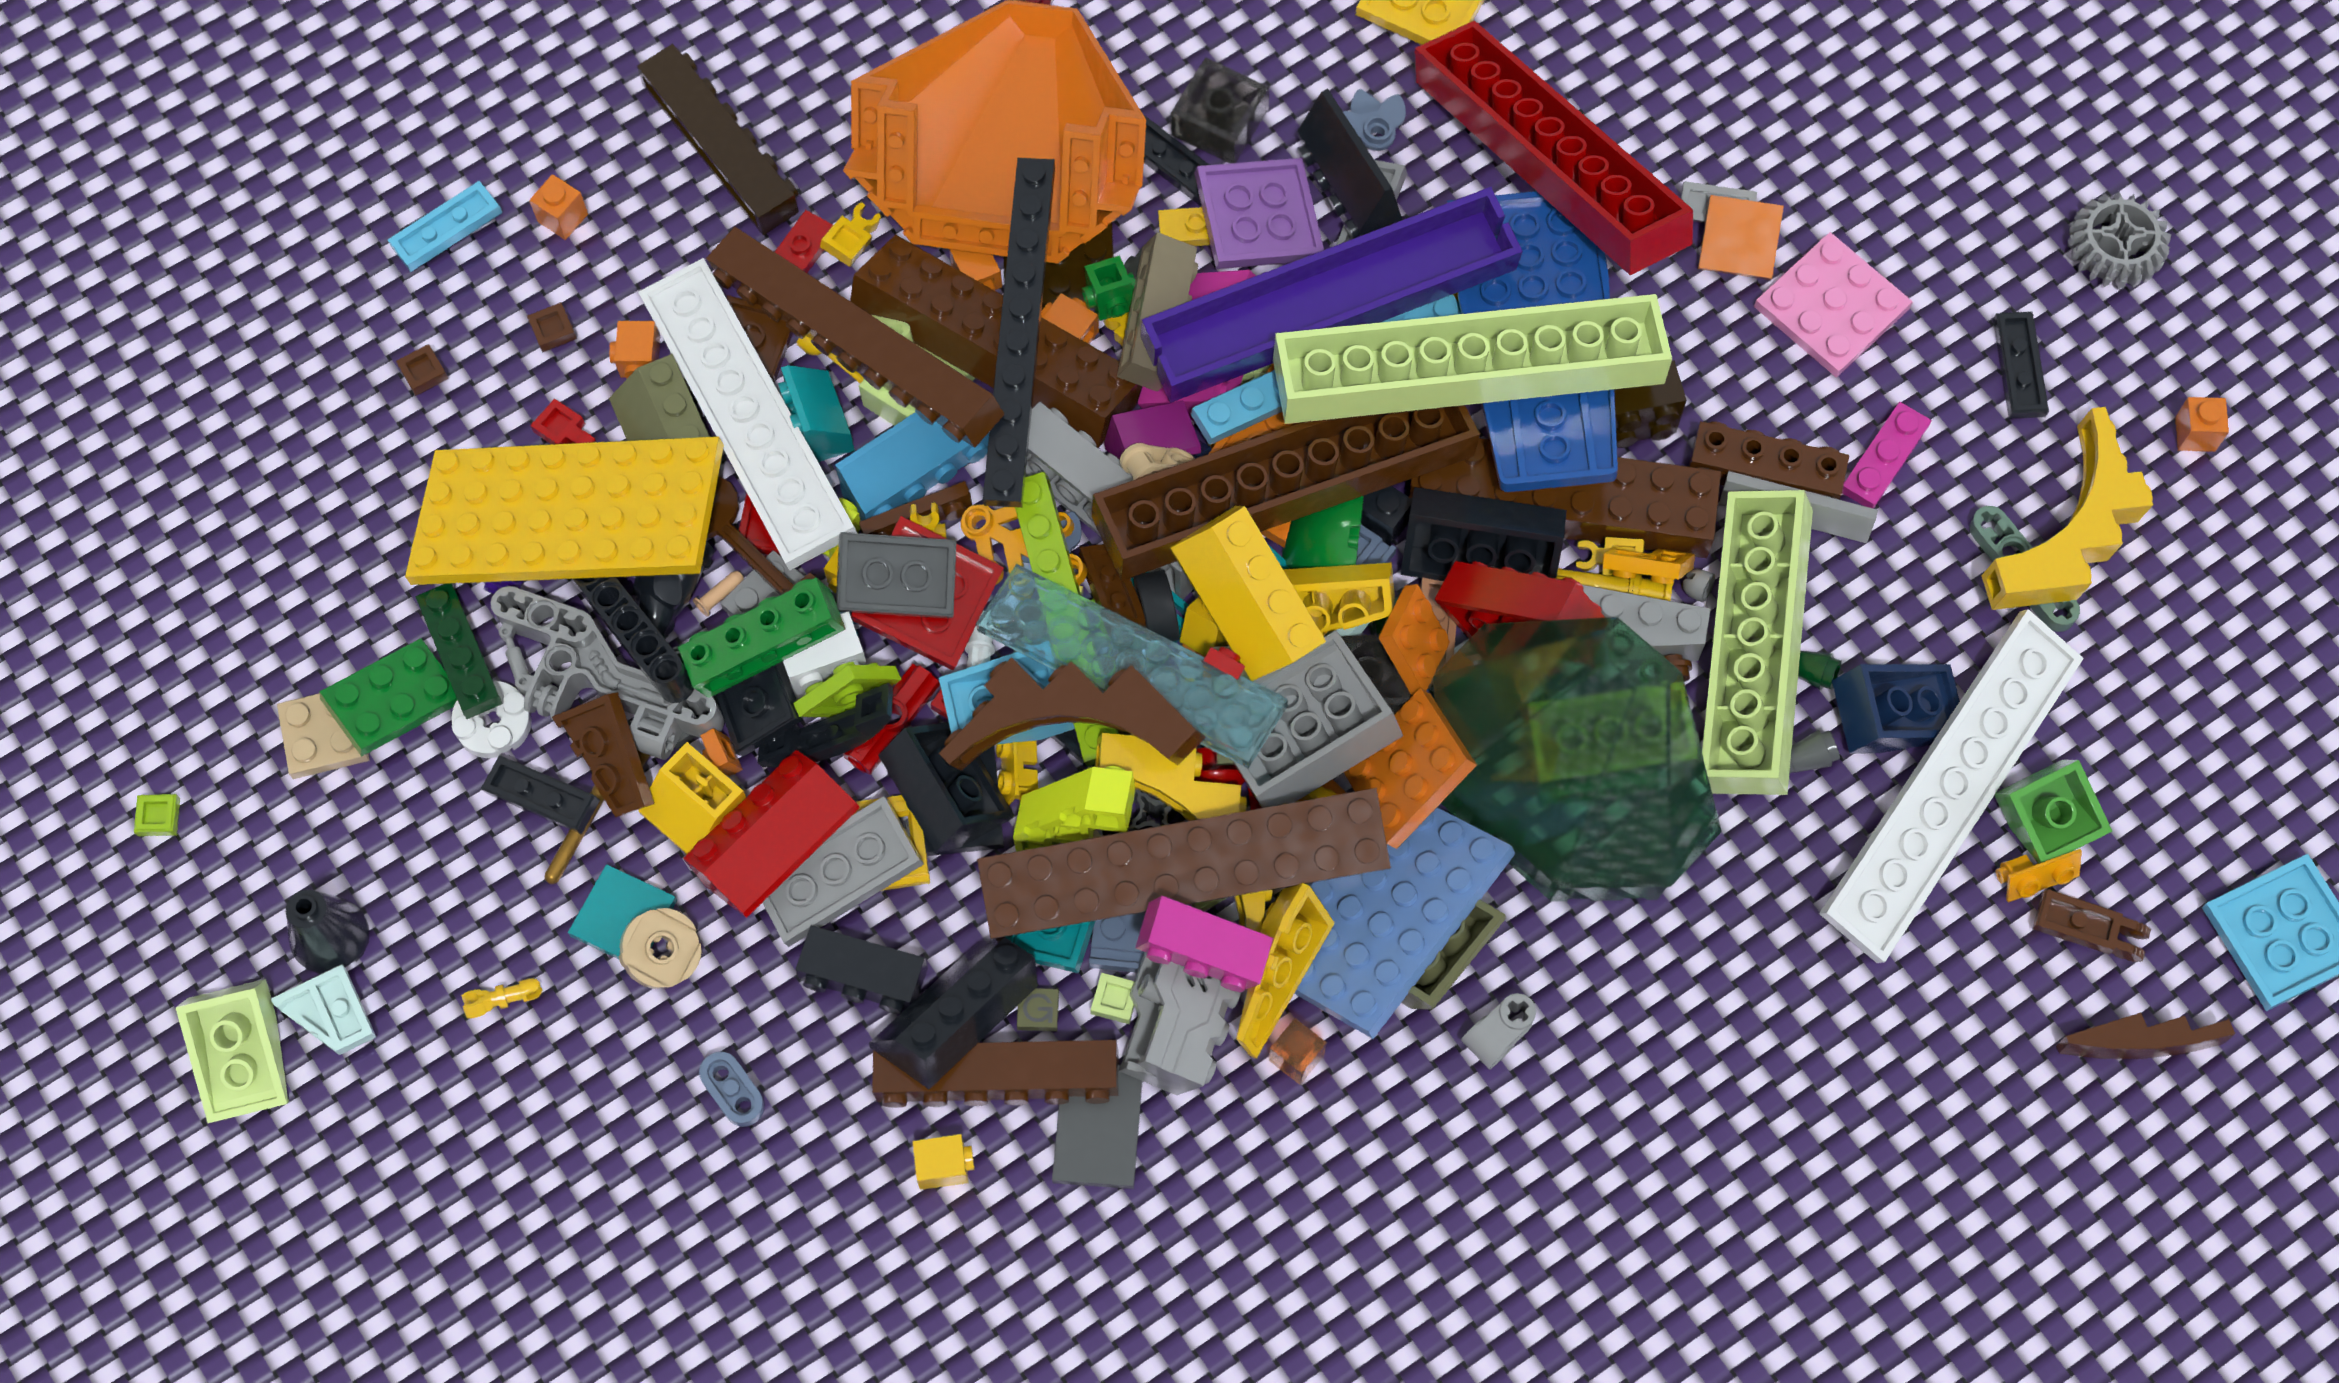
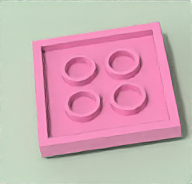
[1754,232,1913,378]

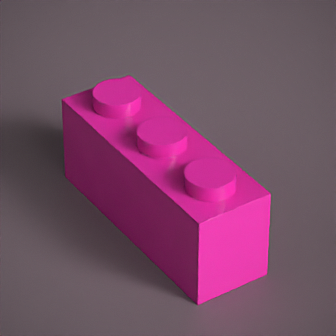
[1135,896,1273,992]

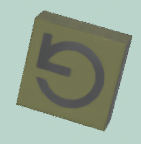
[1017,988,1059,1031]

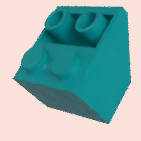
[778,365,855,462]

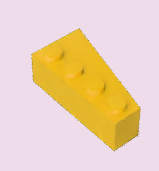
[1284,562,1395,637]

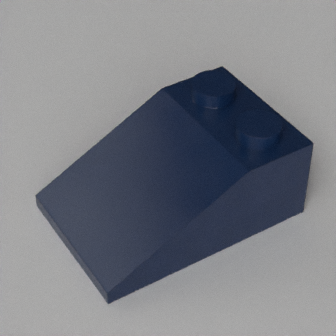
[1832,664,1960,754]

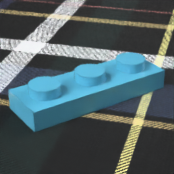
[388,181,502,272]

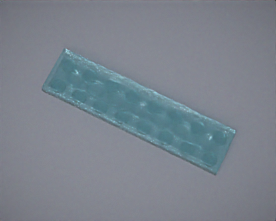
[976,564,1288,769]

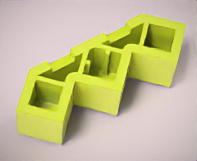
[1013,766,1135,852]

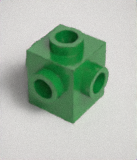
[1082,255,1135,321]

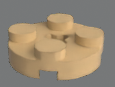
[619,908,702,989]

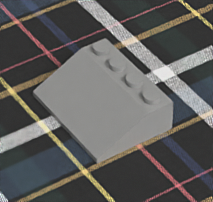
[1202,630,1403,808]

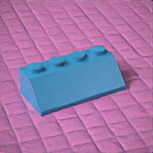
[835,412,989,521]

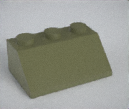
[609,354,709,441]
[1401,899,1506,1010]

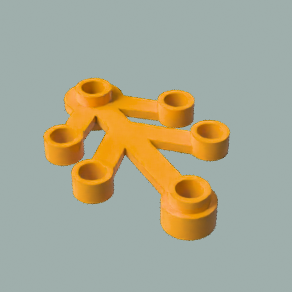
[961,504,1087,602]

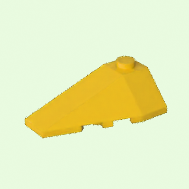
[1236,883,1335,1059]

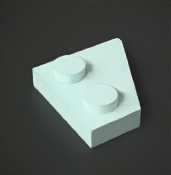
[271,965,376,1055]

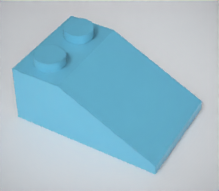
[939,642,1075,744]

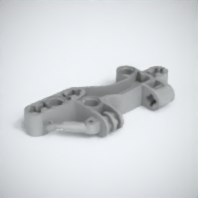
[491,586,724,760]

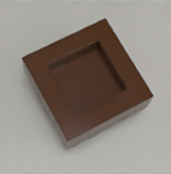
[527,302,577,353]
[396,344,449,396]

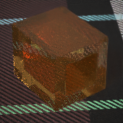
[1269,1018,1327,1085]

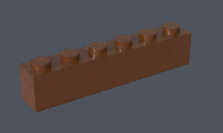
[872,1040,1119,1108]

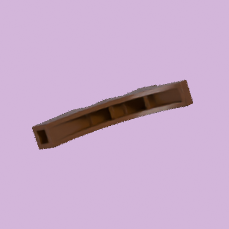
[939,657,1206,771]

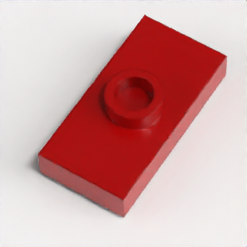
[775,210,833,273]

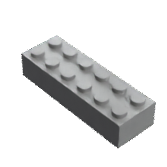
[1026,402,1194,599]

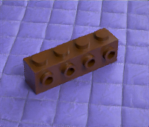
[1688,421,1850,500]

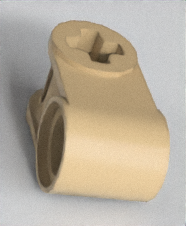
[1120,443,1195,480]

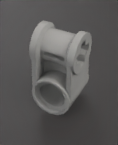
[1461,993,1536,1070]

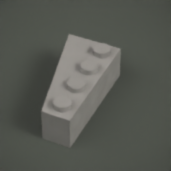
[1540,585,1711,668]

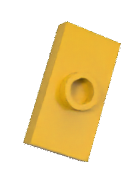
[1158,207,1210,246]

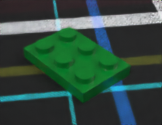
[319,638,457,757]

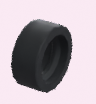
[1134,570,1179,646]

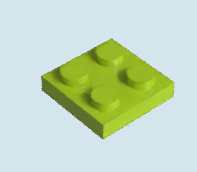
[793,662,902,717]

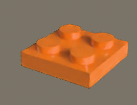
[1378,584,1450,695]

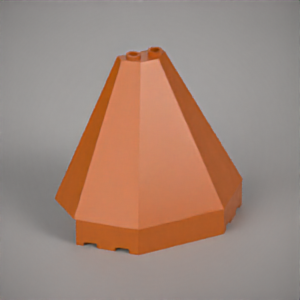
[843,0,1146,264]

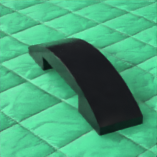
[757,683,893,767]

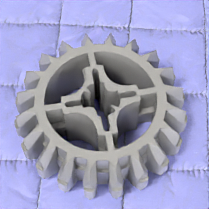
[2067,192,2171,290]

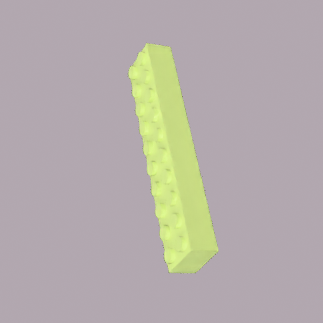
[1273,294,1672,424]

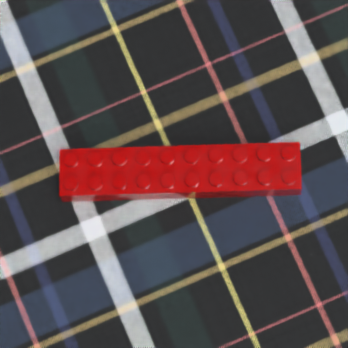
[1415,20,1693,276]

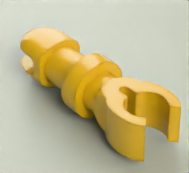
[461,978,542,1019]

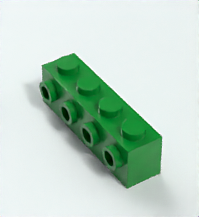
[678,578,846,698]

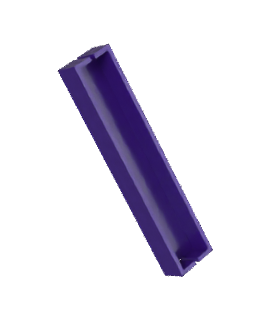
[1140,187,1523,403]

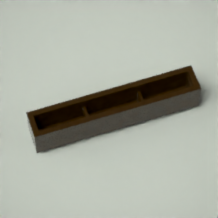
[637,43,799,235]

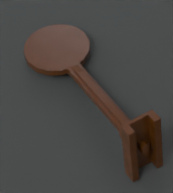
[707,476,815,595]

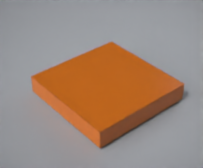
[1698,195,1784,280]

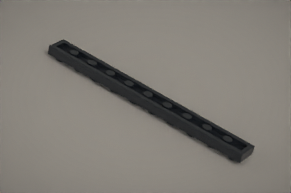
[983,158,1056,508]

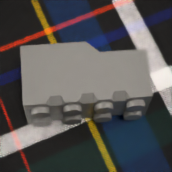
[1119,952,1241,1096]

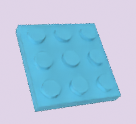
[2202,854,2339,1011]

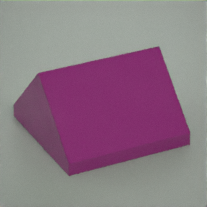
[1104,400,1201,460]

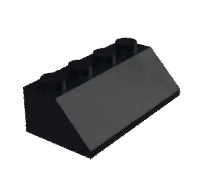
[1297,88,1403,239]
[869,937,1038,1089]

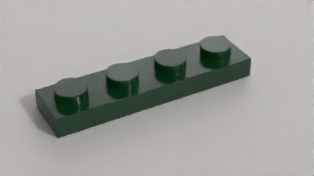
[415,583,503,720]

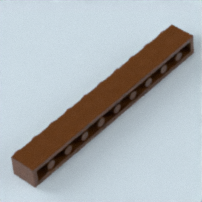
[706,227,1004,448]

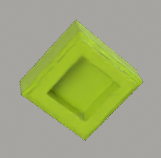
[134,794,180,836]

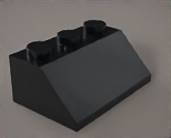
[878,722,1015,852]

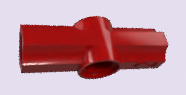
[843,664,940,775]

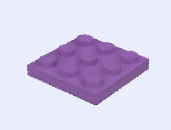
[1195,158,1324,269]

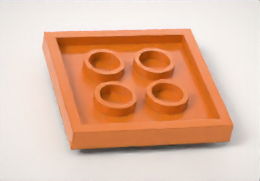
[1343,688,1477,849]

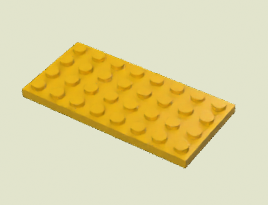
[405,437,724,585]

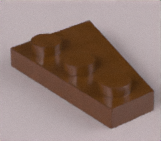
[552,692,654,817]

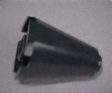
[286,890,369,974]

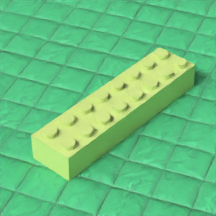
[1700,490,1813,795]

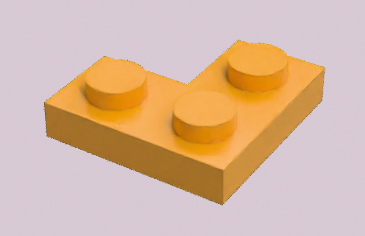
[1603,548,1695,584]

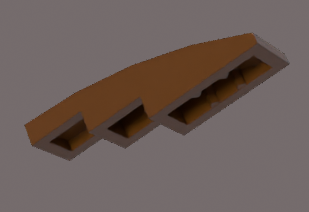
[2056,1012,2235,1059]

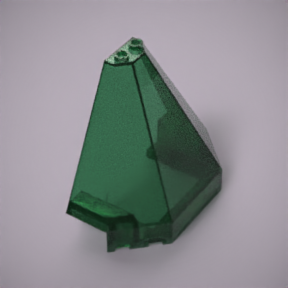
[1429,617,1722,902]

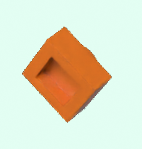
[700,728,743,777]

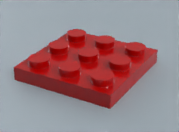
[851,516,1004,671]

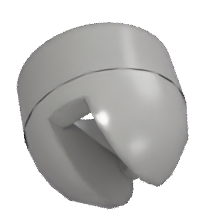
[1683,569,1715,602]

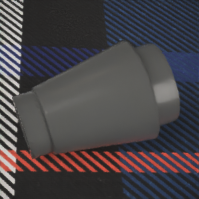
[1789,730,1840,774]

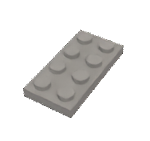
[763,796,924,947]

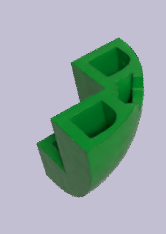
[1282,496,1364,569]

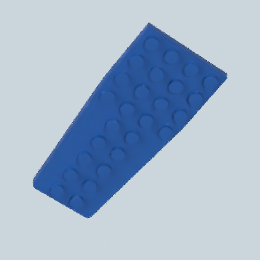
[1447,191,1618,492]

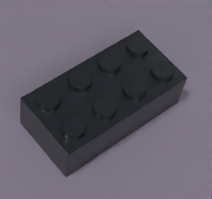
[1400,487,1567,581]

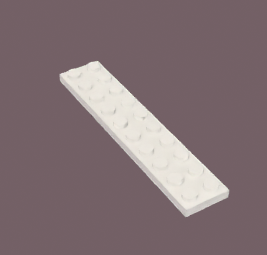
[638,258,857,571]
[1819,609,2084,963]

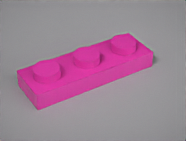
[1842,402,1932,509]

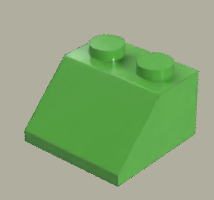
[1994,760,2112,864]

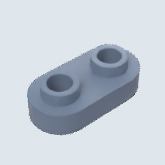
[699,1052,764,1127]

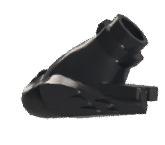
[633,541,715,639]

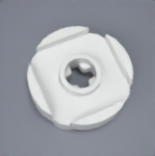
[451,681,532,759]

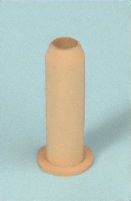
[693,571,744,617]

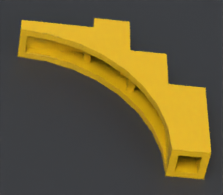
[1981,407,2153,610]
[1095,733,1273,933]

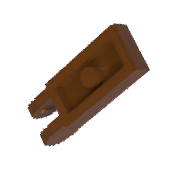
[2032,889,2151,962]

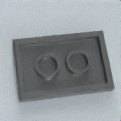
[836,532,956,619]
[1052,1065,1143,1189]

